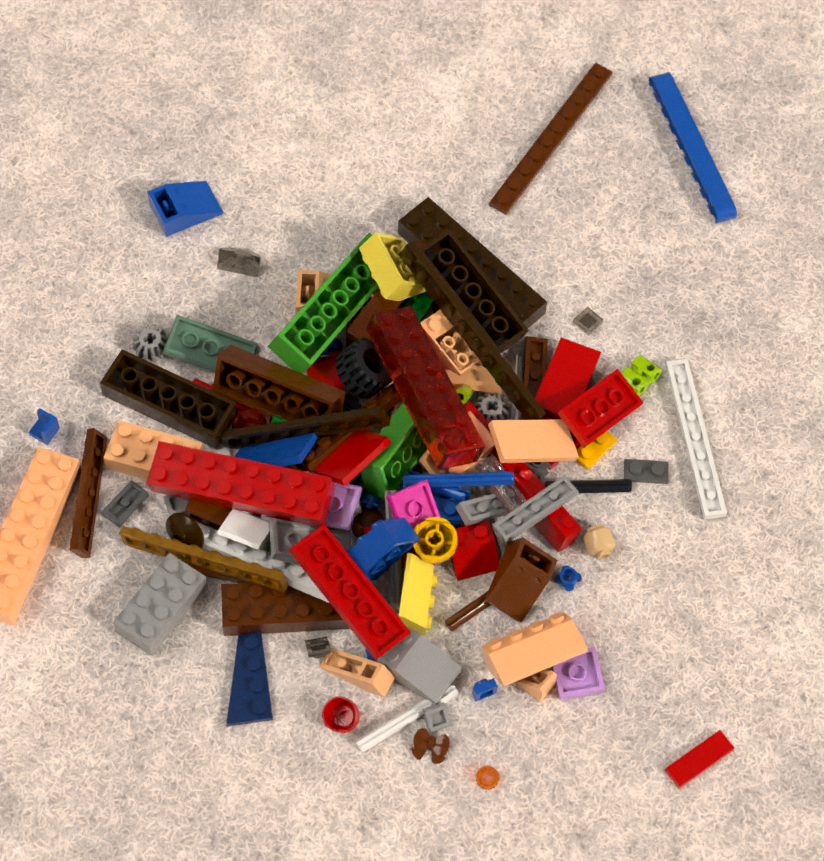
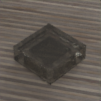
[573,306,603,336]

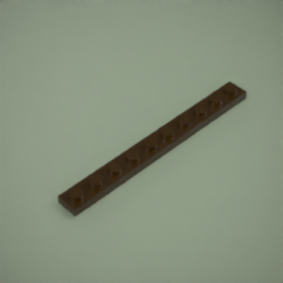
[399,241,546,420]

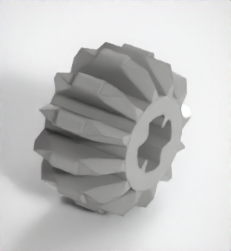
[132,325,168,362]
[474,392,510,423]

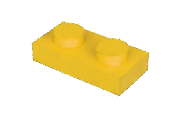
[576,431,617,470]

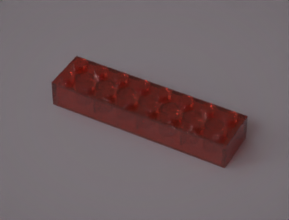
[366,306,486,470]

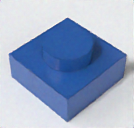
[472,678,498,702]

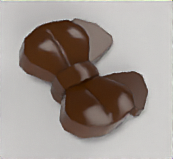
[411,728,450,764]

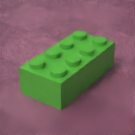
[360,403,433,499]

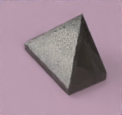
[217,248,261,277]

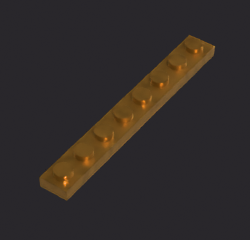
[119,526,288,593]

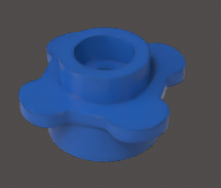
[359,492,381,509]
[554,566,582,591]

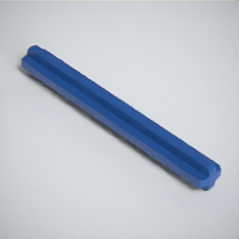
[403,471,514,488]

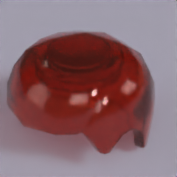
[232,408,268,429]

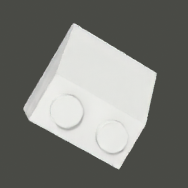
[217,509,273,550]

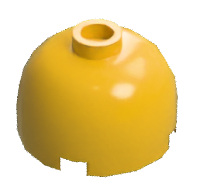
[413,517,458,564]

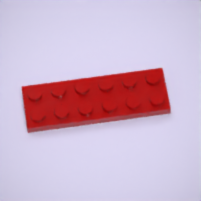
[288,524,411,660]

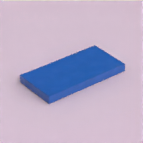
[234,432,317,467]

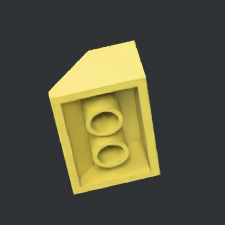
[359,232,426,301]
[399,553,438,636]

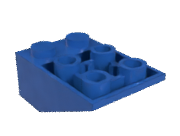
[147,181,224,237]

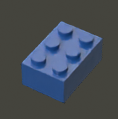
[346,517,420,581]

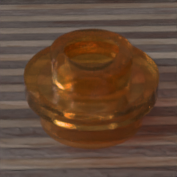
[476,766,500,790]

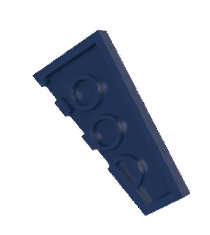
[226,632,273,727]

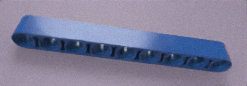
[649,72,737,224]

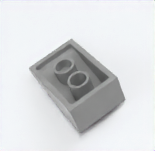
[376,626,463,704]

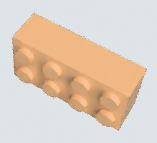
[103,420,203,480]

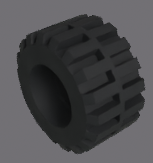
[335,338,395,398]

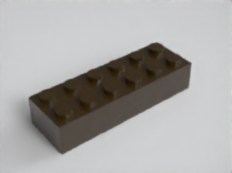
[420,229,529,354]
[100,349,238,449]

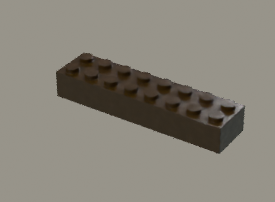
[398,197,547,328]

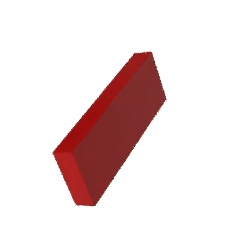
[664,730,735,789]

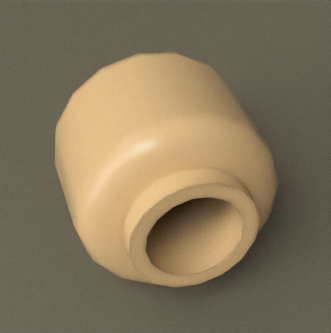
[583,524,616,559]

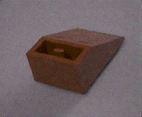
[484,537,558,623]

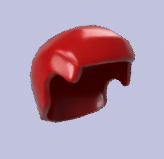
[322,696,360,733]

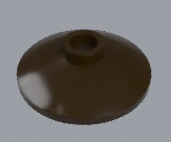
[166,513,204,548]

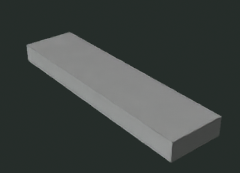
[492,475,579,544]

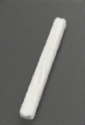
[356,684,458,752]

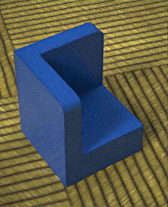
[28,408,60,445]

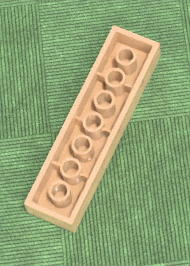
[0,447,82,626]

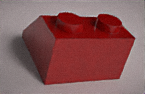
[305,350,346,389]
[450,520,499,581]

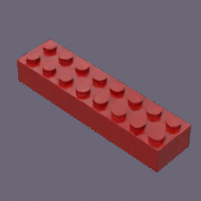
[146,441,336,527]

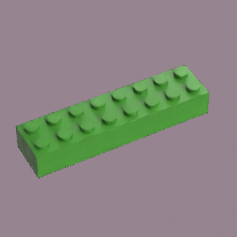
[267,232,379,374]

